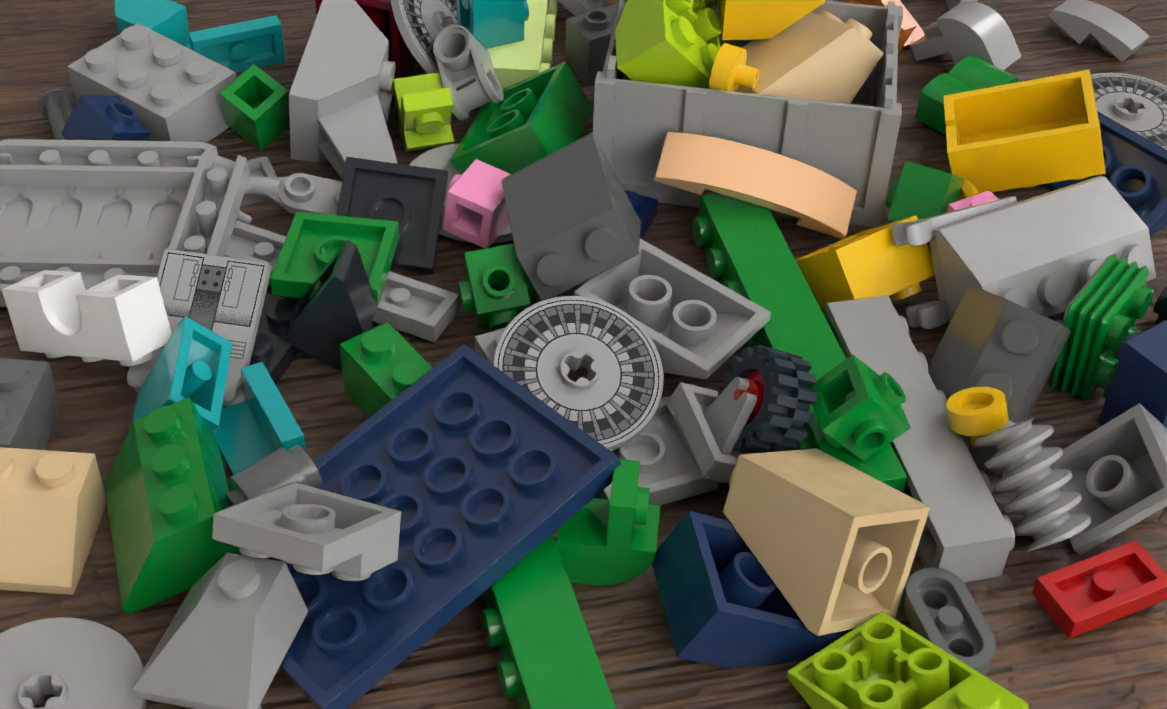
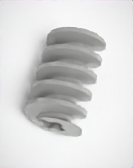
[975,418,1091,552]

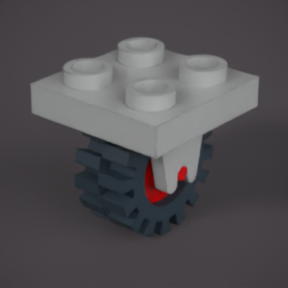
[670,345,818,483]

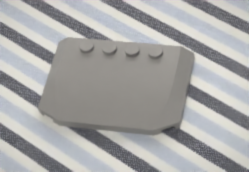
[0,139,250,307]

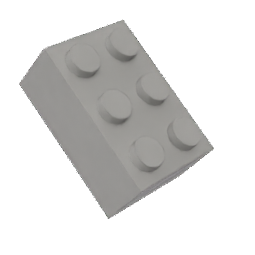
[67,23,237,143]

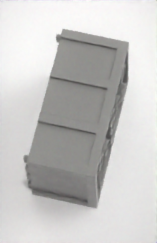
[593,0,903,227]

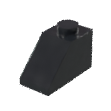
[283,240,377,371]

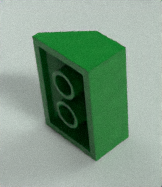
[450,61,593,174]
[104,397,243,615]

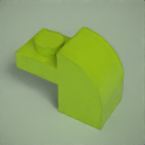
[392,72,454,152]

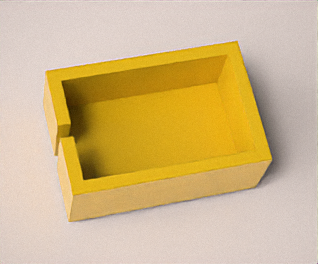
[943,69,1106,194]

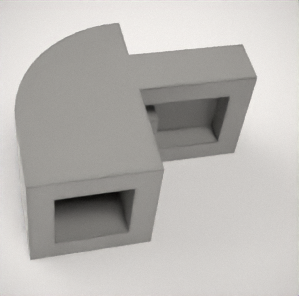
[910,1,1022,70]

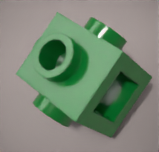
[458,243,537,331]
[810,354,911,461]

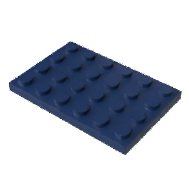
[244,344,621,709]

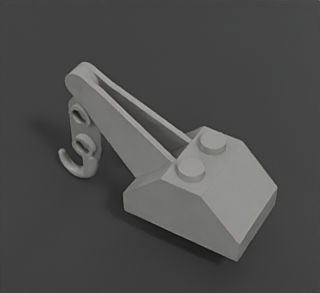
[236,0,398,224]

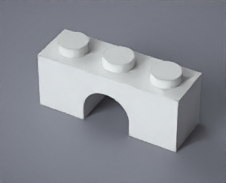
[2,270,172,366]

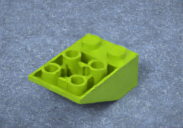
[615,0,722,89]
[787,612,1029,709]

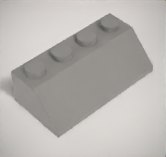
[933,176,1156,322]

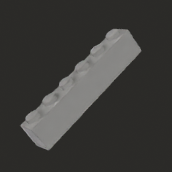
[825,295,1015,582]

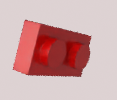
[1032,540,1167,639]

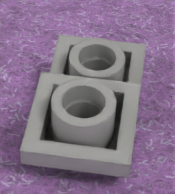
[1049,0,1150,62]

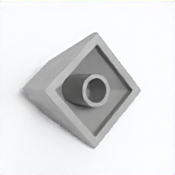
[1050,403,1167,555]
[132,553,308,709]

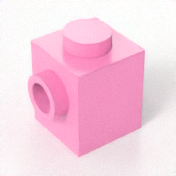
[442,159,511,249]

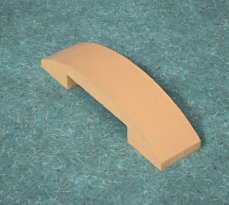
[654,132,857,239]

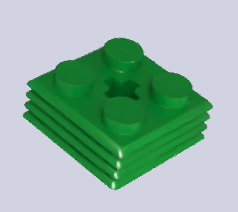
[1049,254,1154,401]

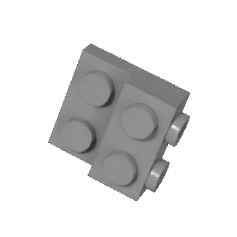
[212,482,401,581]

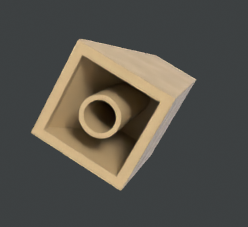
[736,9,884,104]
[723,448,930,636]

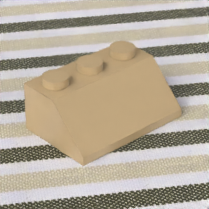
[0,447,107,595]

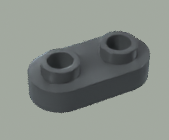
[902,567,996,676]

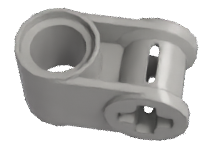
[433,25,504,121]

